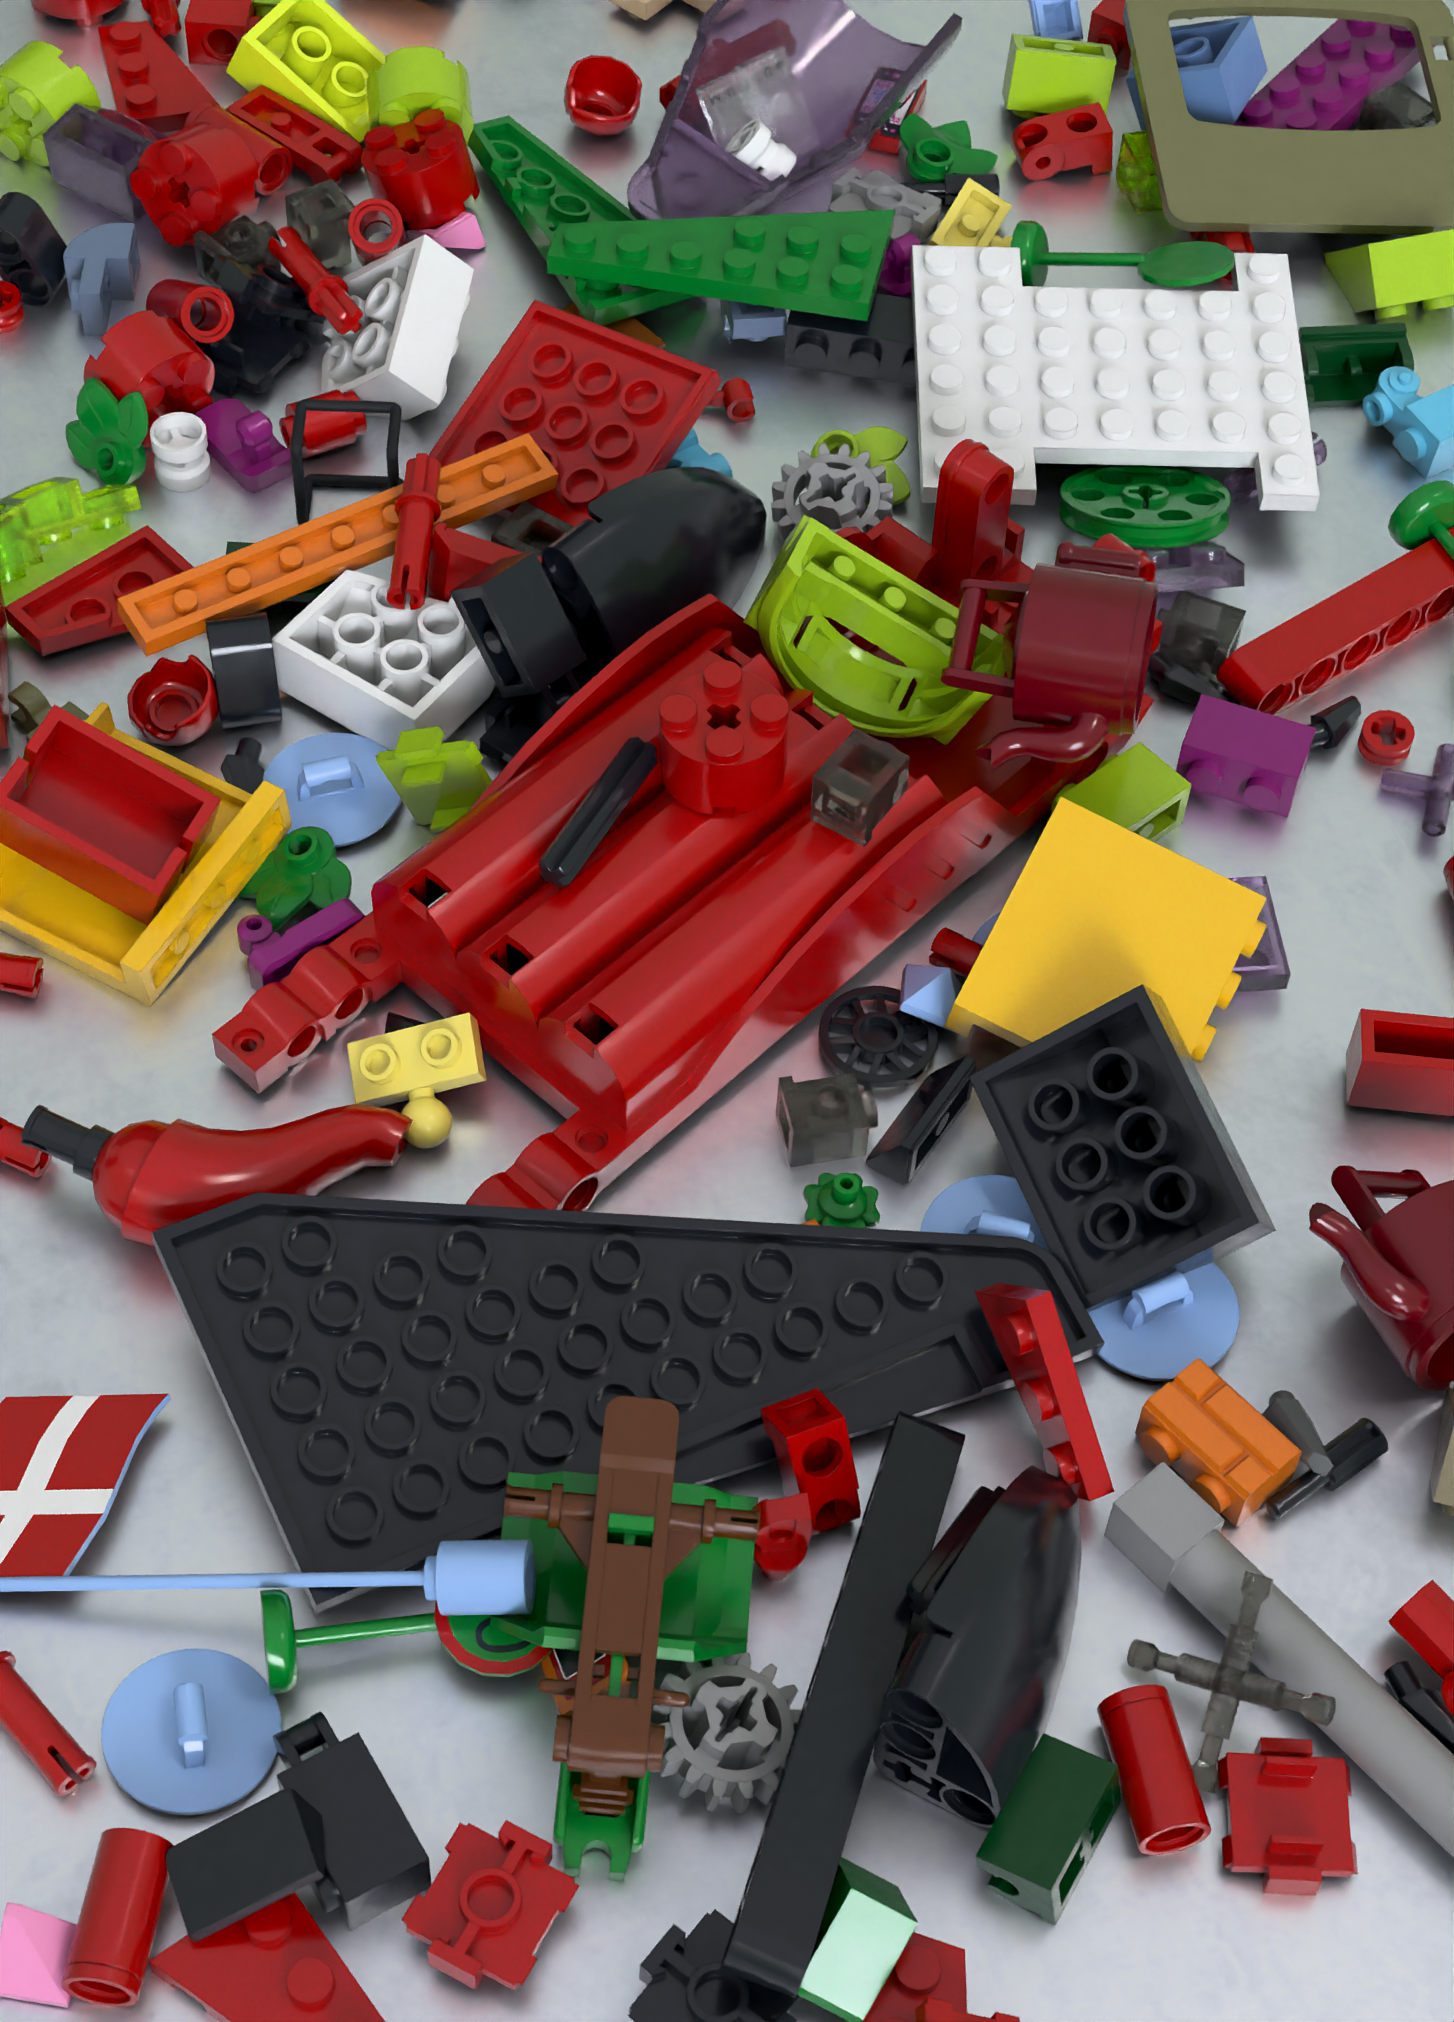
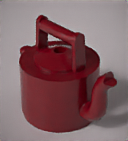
[940,540,1158,772]
[1309,1165,1454,1391]

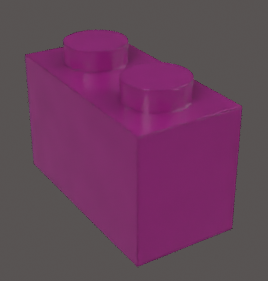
[1176,694,1316,818]

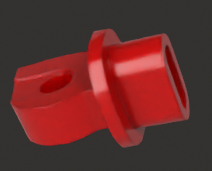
[752,1493,812,1581]

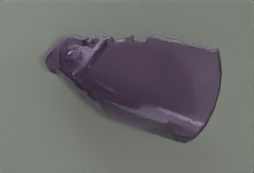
[627,0,962,220]

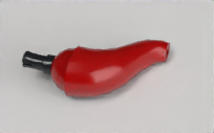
[21,1104,413,1247]

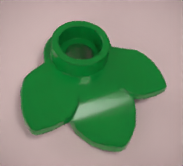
[899,113,998,183]
[65,377,148,488]
[237,826,352,932]

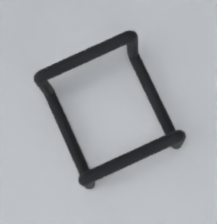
[290,399,404,525]

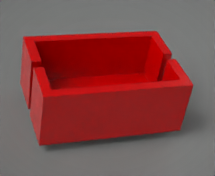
[0,704,221,926]

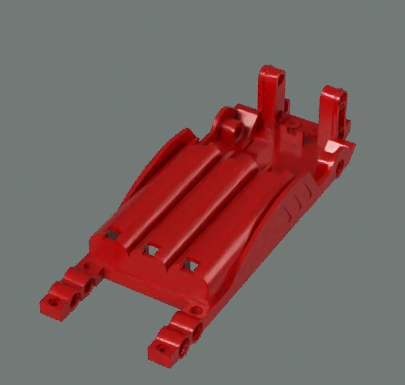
[212,439,1163,1212]

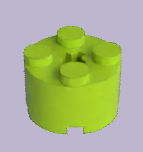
[0,41,102,166]
[366,46,474,146]

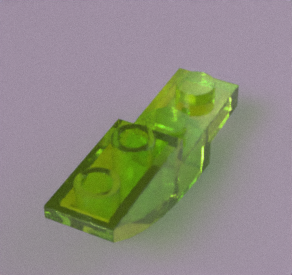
[0,477,142,584]

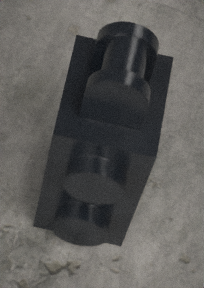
[449,552,587,725]
[273,1711,431,1931]

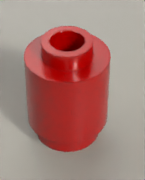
[279,389,367,459]

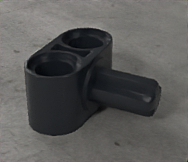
[0,192,67,307]
[205,612,282,730]

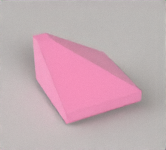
[407,211,486,249]
[0,1902,77,2008]

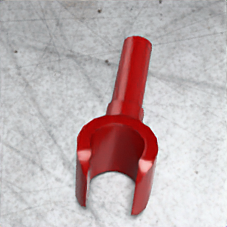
[706,378,756,422]

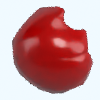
[564,55,642,136]
[127,655,219,747]

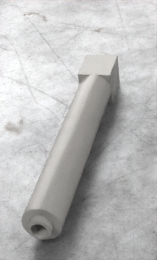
[1104,1462,1454,1858]

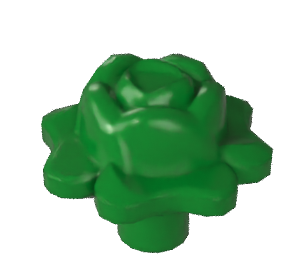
[803,1173,880,1228]

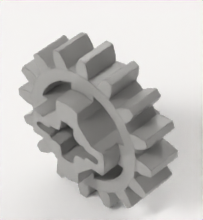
[771,443,893,540]
[651,1652,801,1813]

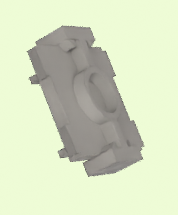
[828,167,942,243]

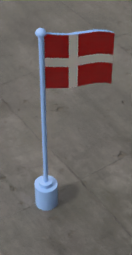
[0,1394,536,1616]

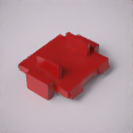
[1217,1737,1358,1896]
[401,1820,580,1990]

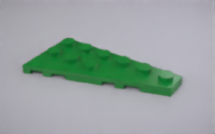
[467,115,696,326]
[547,209,895,321]

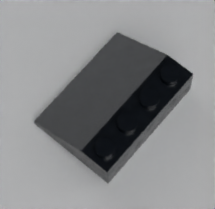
[968,984,1276,1312]

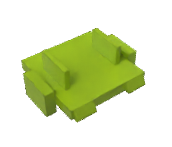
[375,726,492,833]

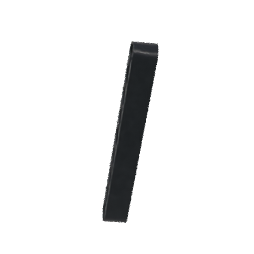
[720,1411,966,1998]

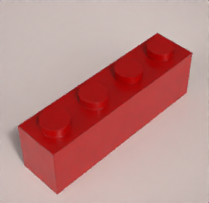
[1346,1009,1454,1116]

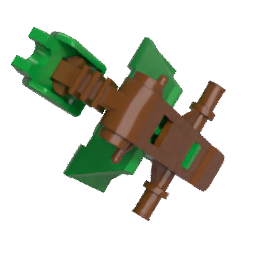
[490,1396,760,1881]

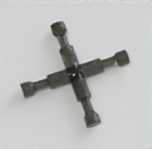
[1127,1571,1336,1794]

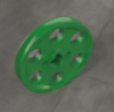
[1059,465,1231,548]

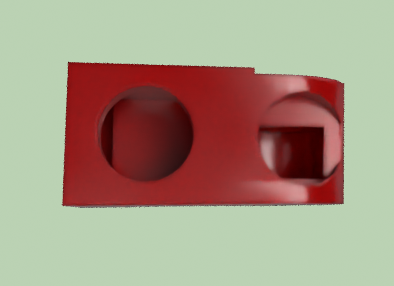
[1010,102,1113,181]
[760,1388,861,1536]

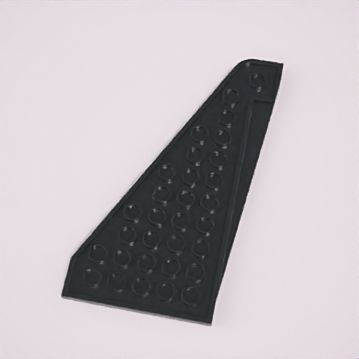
[152,1192,1105,1614]

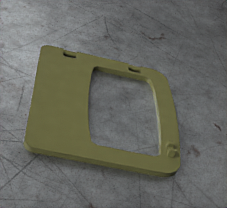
[1123,0,1454,235]

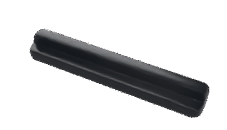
[538,737,657,888]
[905,1486,1005,1616]

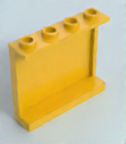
[0,702,292,1007]
[944,797,1267,1063]

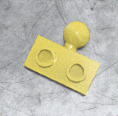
[927,178,1012,247]
[347,1013,487,1149]

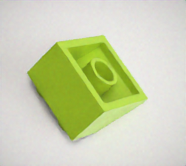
[1324,229,1454,320]

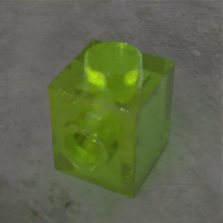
[1116,130,1163,214]

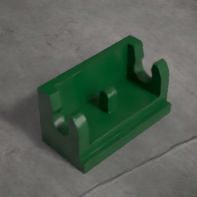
[1298,323,1414,408]
[975,1733,1121,1926]

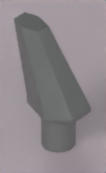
[1262,1390,1334,1476]

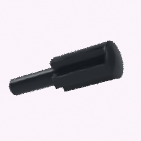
[900,174,1000,206]
[1266,1418,1388,1518]

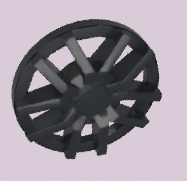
[818,986,938,1093]

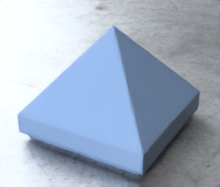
[1028,0,1084,41]
[899,964,963,1031]

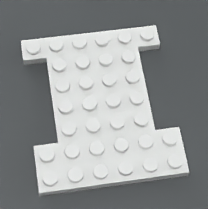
[911,245,1320,511]

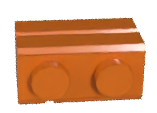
[1135,1358,1302,1527]

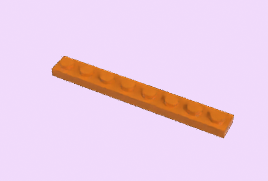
[117,433,558,657]

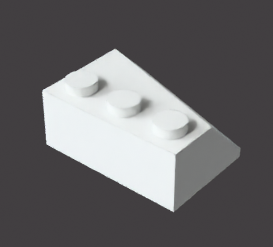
[321,234,474,421]
[272,569,496,751]

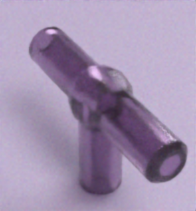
[1380,743,1454,837]

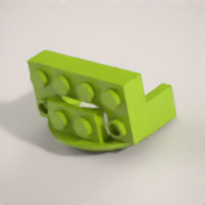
[743,514,1006,745]

